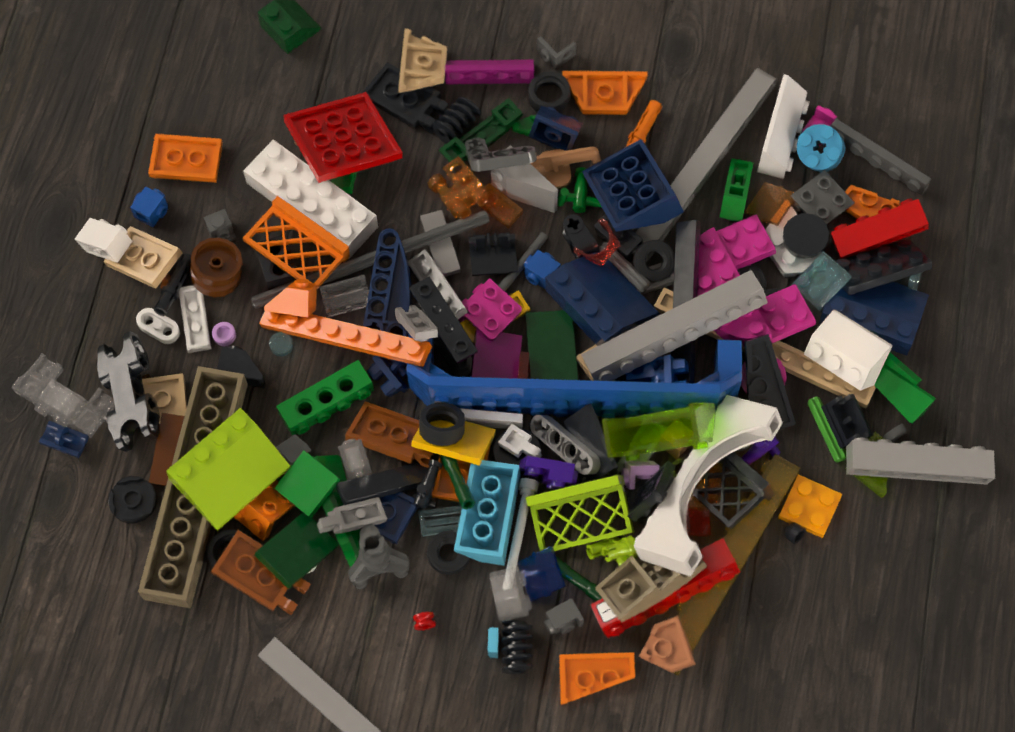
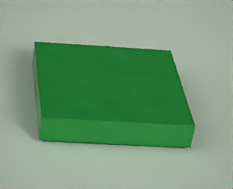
[274,450,341,518]

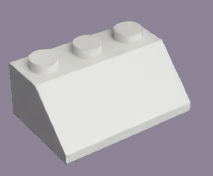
[804,310,893,391]

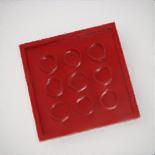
[284,92,403,183]

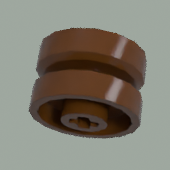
[190,237,242,297]

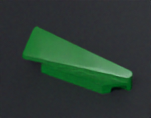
[874,352,936,423]
[314,455,360,568]

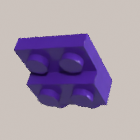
[519,456,578,490]

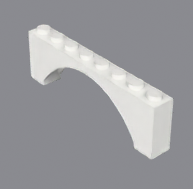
[634,395,783,576]

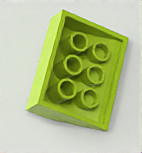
[166,408,290,531]

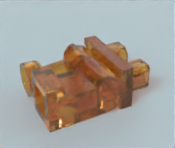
[428,156,489,219]

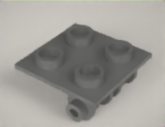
[791,170,855,225]

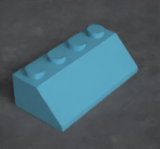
[454,460,521,566]

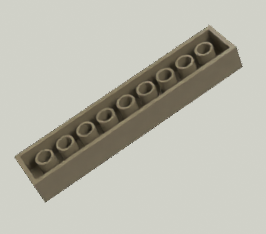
[138,366,248,608]

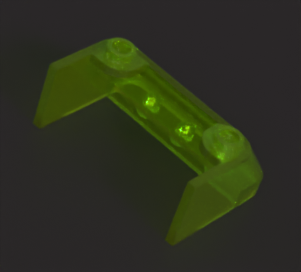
[602,403,716,461]

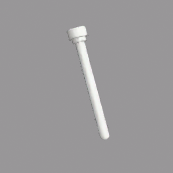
[502,478,539,592]

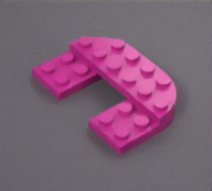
[697,214,816,347]

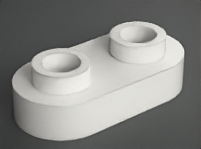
[136,308,180,344]

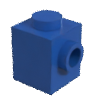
[130,186,168,227]
[524,250,561,289]

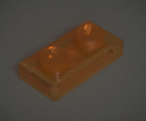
[474,183,523,229]

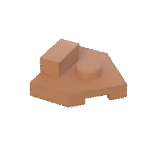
[639,616,695,673]

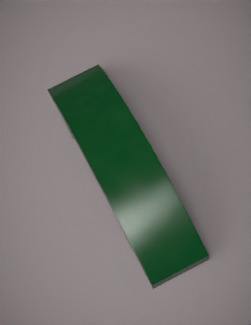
[439,98,523,167]

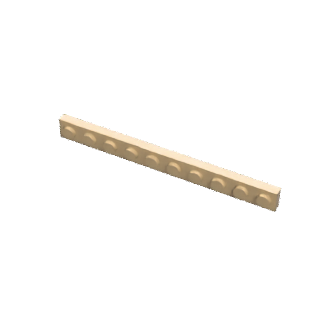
[654,288,876,409]

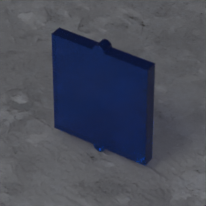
[518,546,565,602]

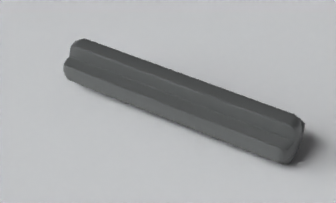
[599,242,650,292]

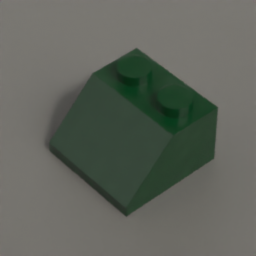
[257,0,321,54]

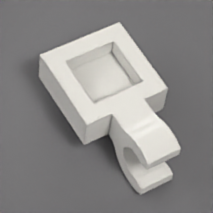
[498,424,542,458]

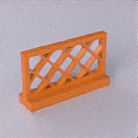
[243,196,350,289]

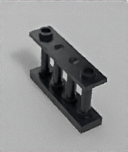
[409,276,478,377]

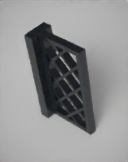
[672,427,775,530]

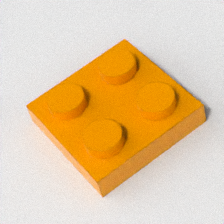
[778,474,842,538]

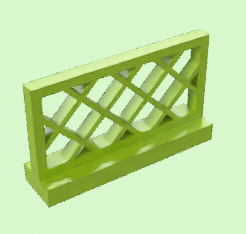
[525,475,634,554]

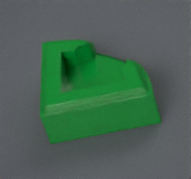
[512,115,536,136]

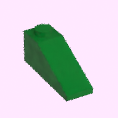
[719,158,754,221]

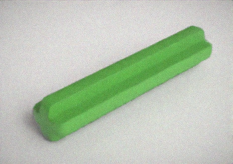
[808,396,846,462]

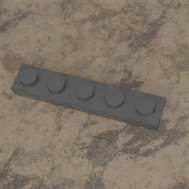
[831,119,931,195]

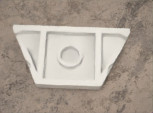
[766,200,830,277]

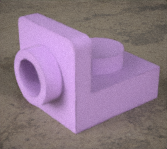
[621,461,659,489]

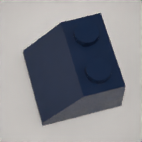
[528,106,583,151]

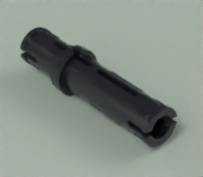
[153,253,191,316]

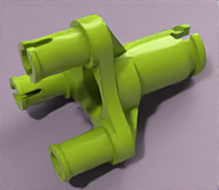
[586,536,639,566]

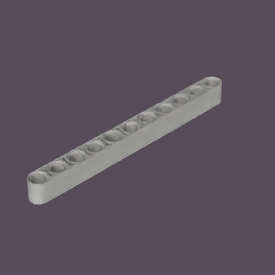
[632,68,777,262]

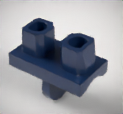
[367,356,410,397]
[39,421,89,458]

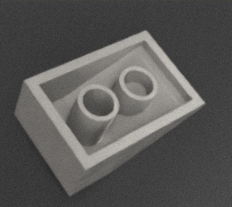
[491,145,558,213]

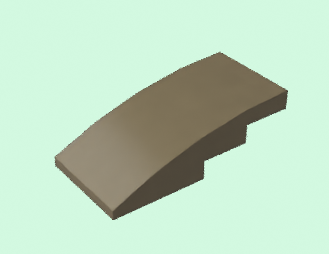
[595,555,707,622]

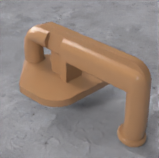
[530,147,601,189]

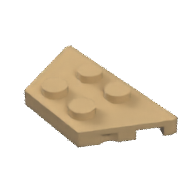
[398,29,447,93]

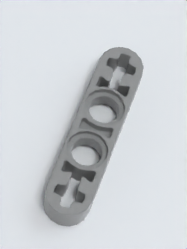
[530,415,600,475]

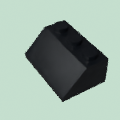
[564,403,618,483]

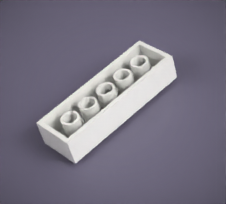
[243,140,378,259]

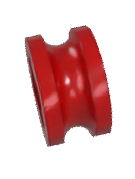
[412,612,436,631]

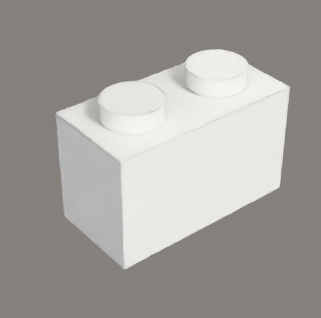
[75,218,133,263]

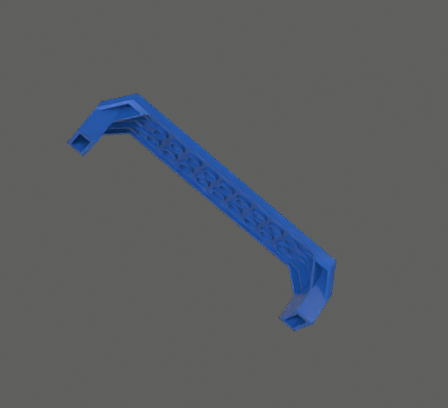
[407,334,742,421]

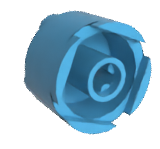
[797,124,845,172]

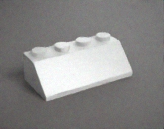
[758,74,809,179]

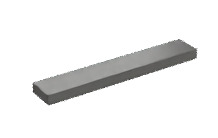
[258,637,381,732]

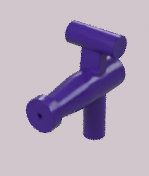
[741,437,781,465]

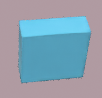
[488,628,499,658]

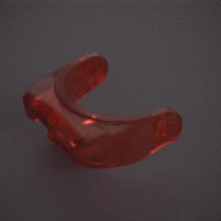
[573,218,621,266]

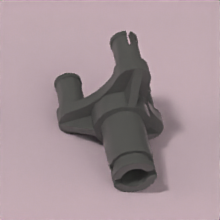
[348,524,410,590]

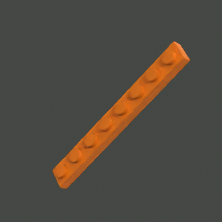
[259,311,432,367]

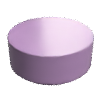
[212,322,236,346]

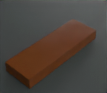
[149,413,185,486]

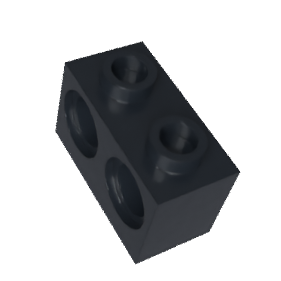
[257,235,296,290]

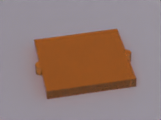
[745,182,794,226]

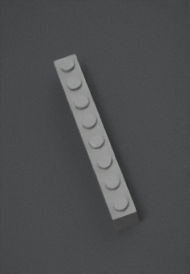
[581,270,768,381]

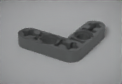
[465,138,537,171]

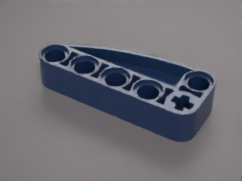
[363,228,412,337]

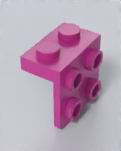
[458,278,522,340]

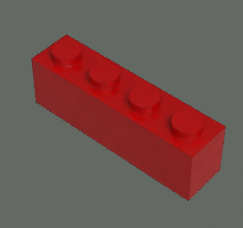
[831,198,929,259]

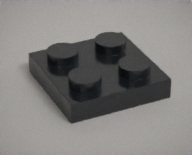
[627,461,676,522]

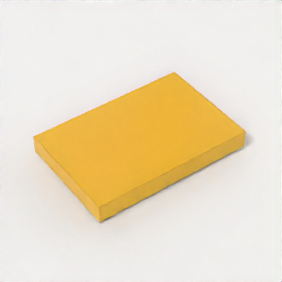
[412,420,496,466]

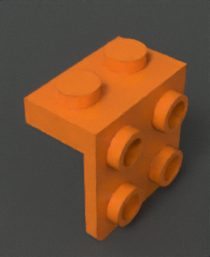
[234,480,295,541]

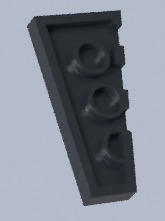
[744,334,796,430]

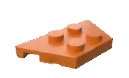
[562,71,648,115]

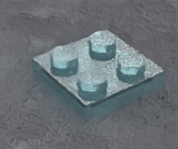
[792,251,852,311]

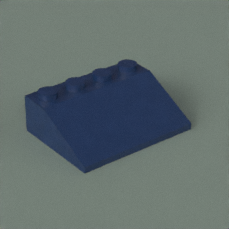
[582,139,684,232]
[545,251,659,346]
[818,281,929,356]

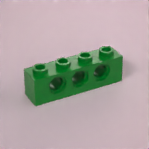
[276,360,374,436]

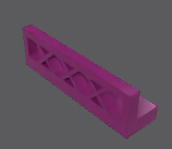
[445,60,534,84]

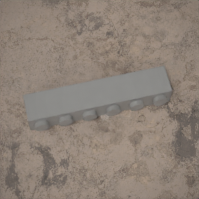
[846,438,995,485]

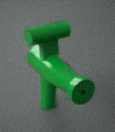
[558,167,602,213]

